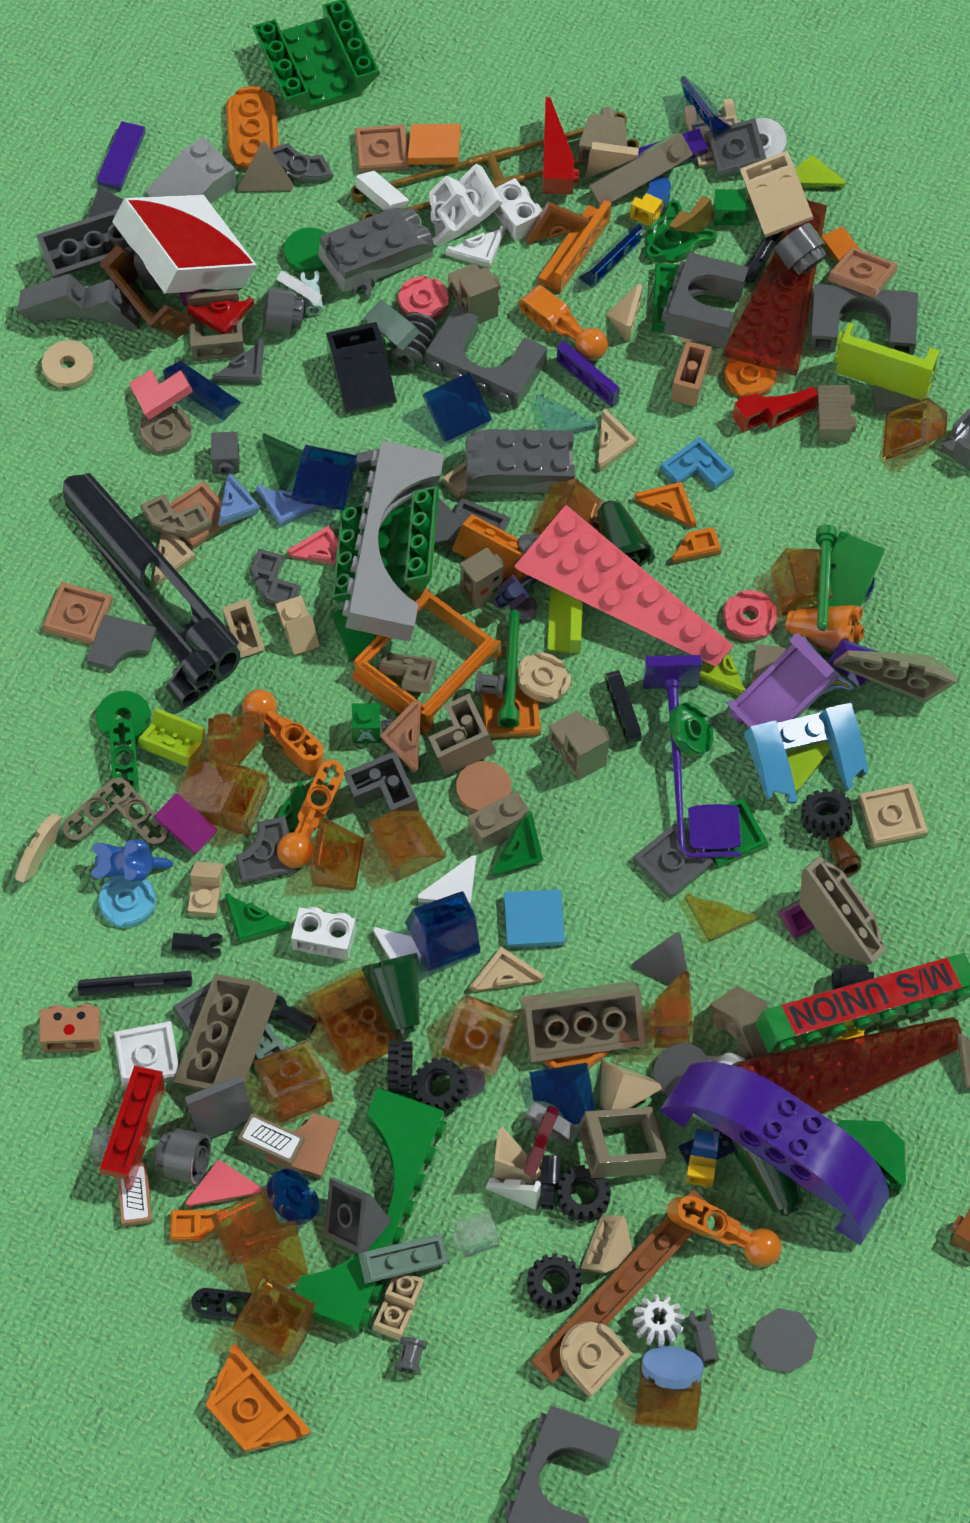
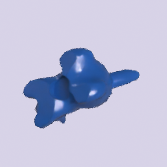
[91,839,173,882]

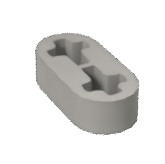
[524,1103,579,1146]

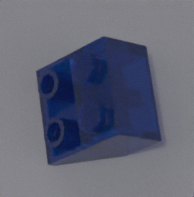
[291,444,358,511]
[405,891,481,972]

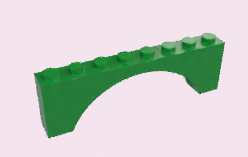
[289,1087,447,1337]

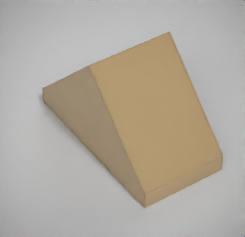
[222,598,265,658]

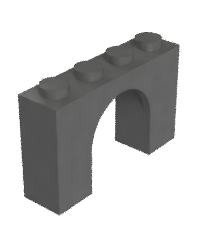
[661,252,749,348]
[809,284,918,355]
[426,306,547,408]
[504,1405,621,1523]

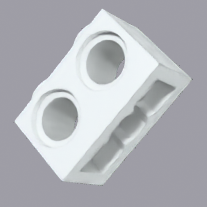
[494,178,542,242]
[291,907,356,961]

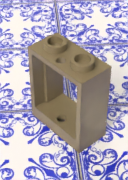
[578,1107,668,1178]

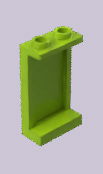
[834,323,940,402]

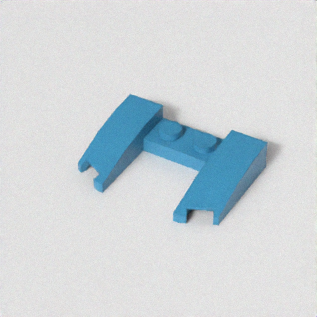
[744,703,868,804]

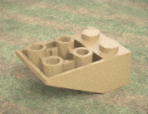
[740,151,814,238]

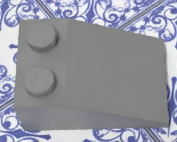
[145,137,236,204]

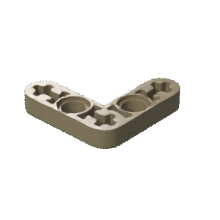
[63,778,169,846]

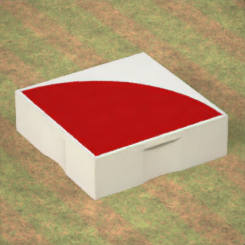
[112,195,256,294]

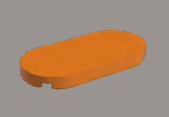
[227,86,279,170]

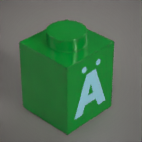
[352,703,381,743]

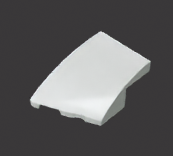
[429,164,503,246]

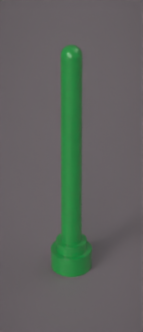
[816,524,838,631]
[497,610,520,729]

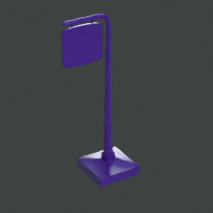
[642,655,742,858]

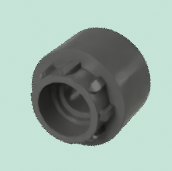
[774,223,826,275]
[263,287,304,335]
[155,1128,211,1185]

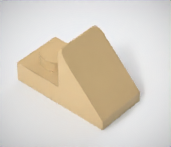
[276,596,320,656]
[188,861,224,918]

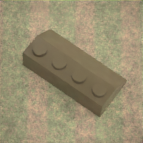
[174,974,278,1092]
[520,981,646,1062]

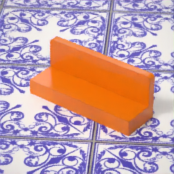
[452,514,527,581]

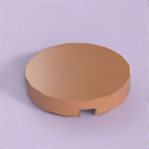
[456,761,511,813]

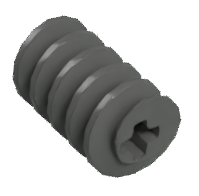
[390,312,436,370]

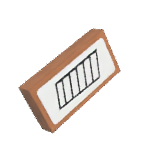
[118,1163,152,1227]

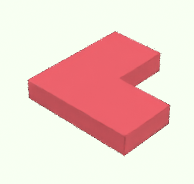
[129,369,193,420]

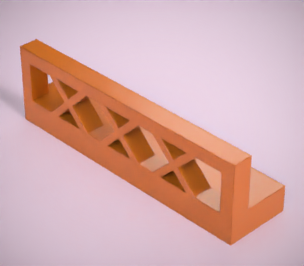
[538,200,611,293]

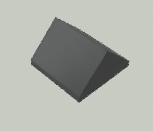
[324,1178,392,1253]

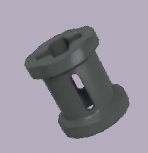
[475,671,505,698]
[394,1337,427,1375]

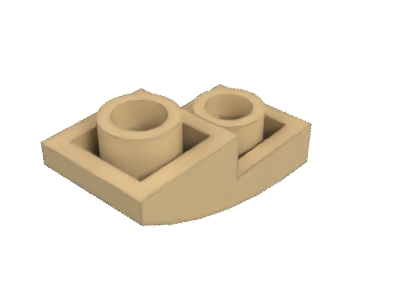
[373,1273,424,1340]

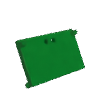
[808,531,885,608]

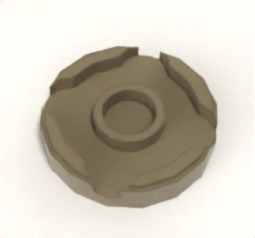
[139,407,192,454]

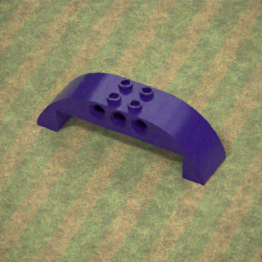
[659,1062,889,1245]

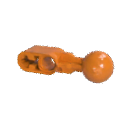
[518,285,608,361]
[242,689,325,776]
[277,760,344,868]
[667,1196,782,1267]

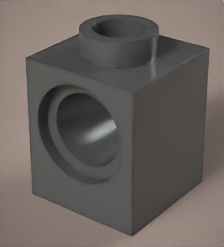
[211,431,240,475]

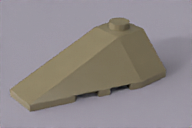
[833,650,958,702]

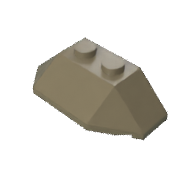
[800,856,886,965]

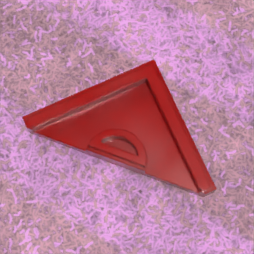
[187,297,254,334]

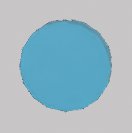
[98,875,156,928]

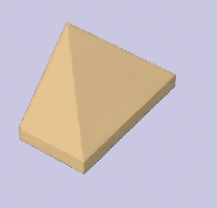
[606,284,643,341]
[580,1215,633,1273]

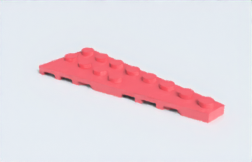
[514,505,734,667]

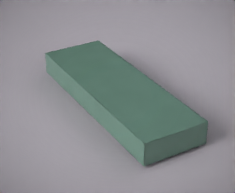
[363,299,420,350]
[358,1234,448,1284]

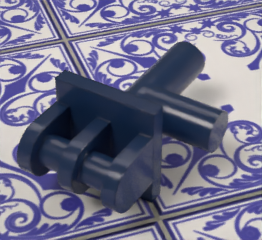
[493,574,539,610]

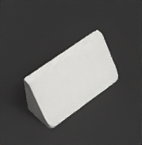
[356,171,409,211]

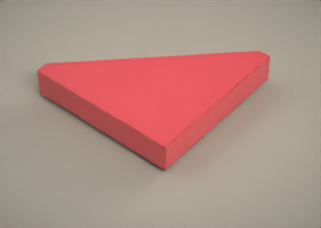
[287,526,338,565]
[186,1159,263,1208]

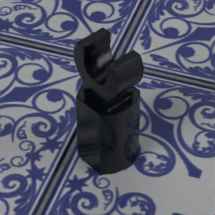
[172,932,223,958]
[269,995,318,1037]
[540,1155,561,1210]

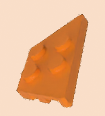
[205,1344,312,1453]

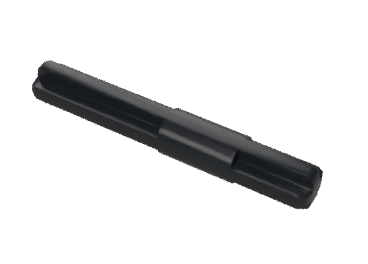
[745,230,785,283]
[77,971,193,996]

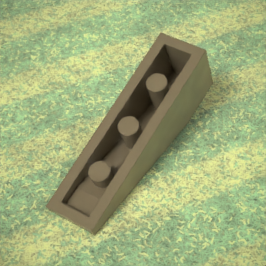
[589,133,693,206]

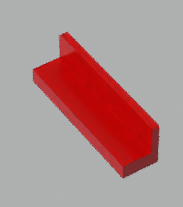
[99,1065,165,1190]

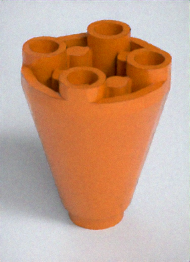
[786,605,865,654]

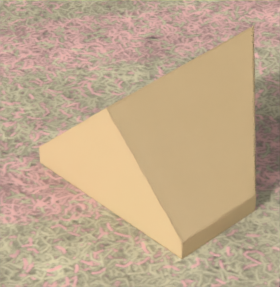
[599,1060,662,1110]
[494,1127,541,1184]

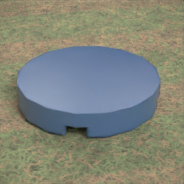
[641,1346,704,1389]

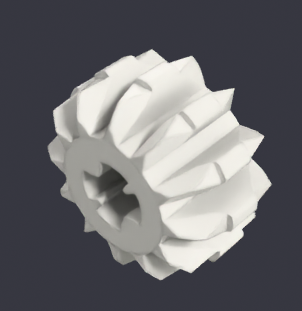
[633,1293,685,1347]

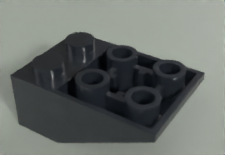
[326,322,397,414]

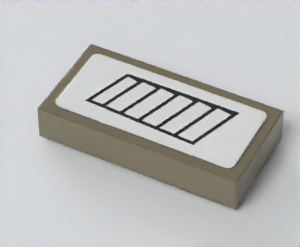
[238,1113,305,1166]

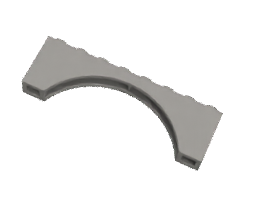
[342,440,444,642]

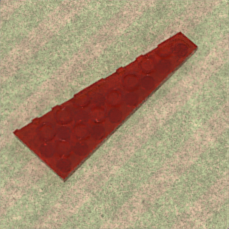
[722,200,827,376]
[732,1017,962,1114]

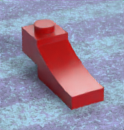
[732,386,818,433]

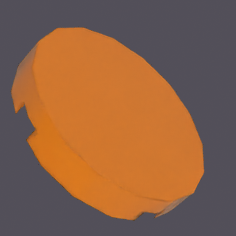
[724,351,776,398]

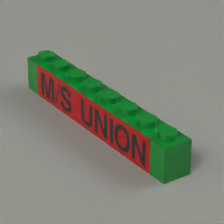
[755,953,970,1054]

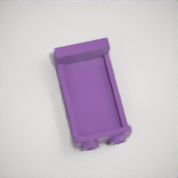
[726,633,840,728]

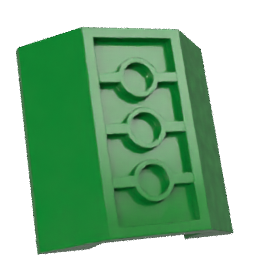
[252,0,380,111]
[332,486,439,603]

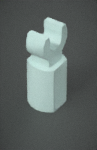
[300,271,323,316]

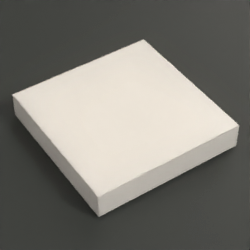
[114,1021,179,1089]

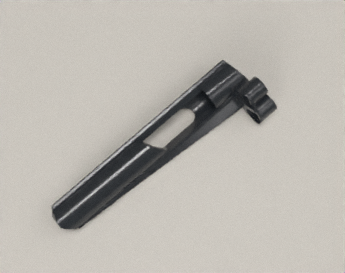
[63,473,241,708]

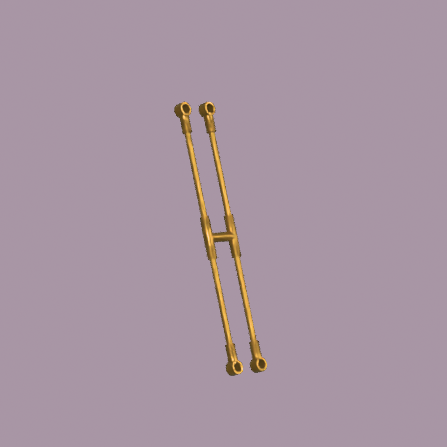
[351,112,639,220]

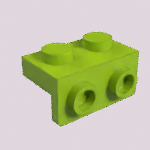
[138,708,205,767]

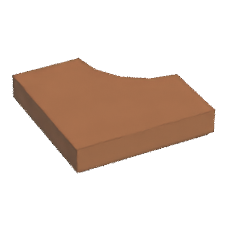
[265,1113,341,1179]

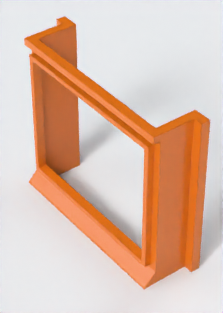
[351,588,504,735]

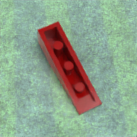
[543,97,579,195]

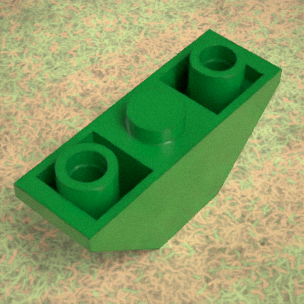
[837,1120,906,1195]

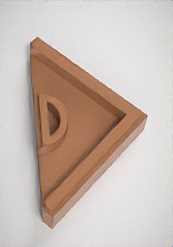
[380,700,421,773]

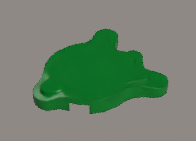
[645,200,717,262]

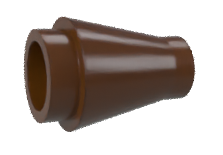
[827,835,861,877]

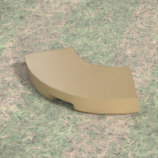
[15,813,62,883]

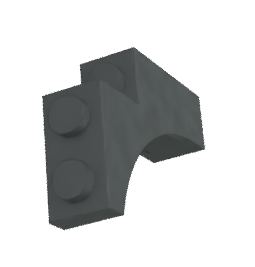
[17,274,141,331]

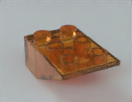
[178,761,270,837]
[304,968,396,1073]

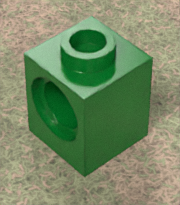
[713,189,751,226]

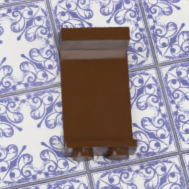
[100,245,194,339]

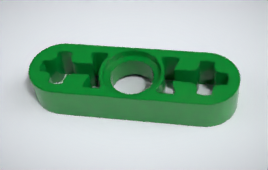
[109,718,139,797]

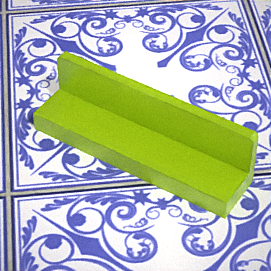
[548,586,582,654]

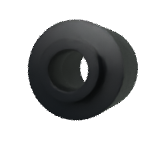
[831,965,874,990]

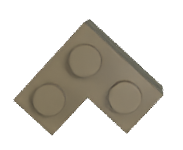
[448,263,501,324]
[428,693,496,775]
[549,710,610,781]
[710,986,780,1067]

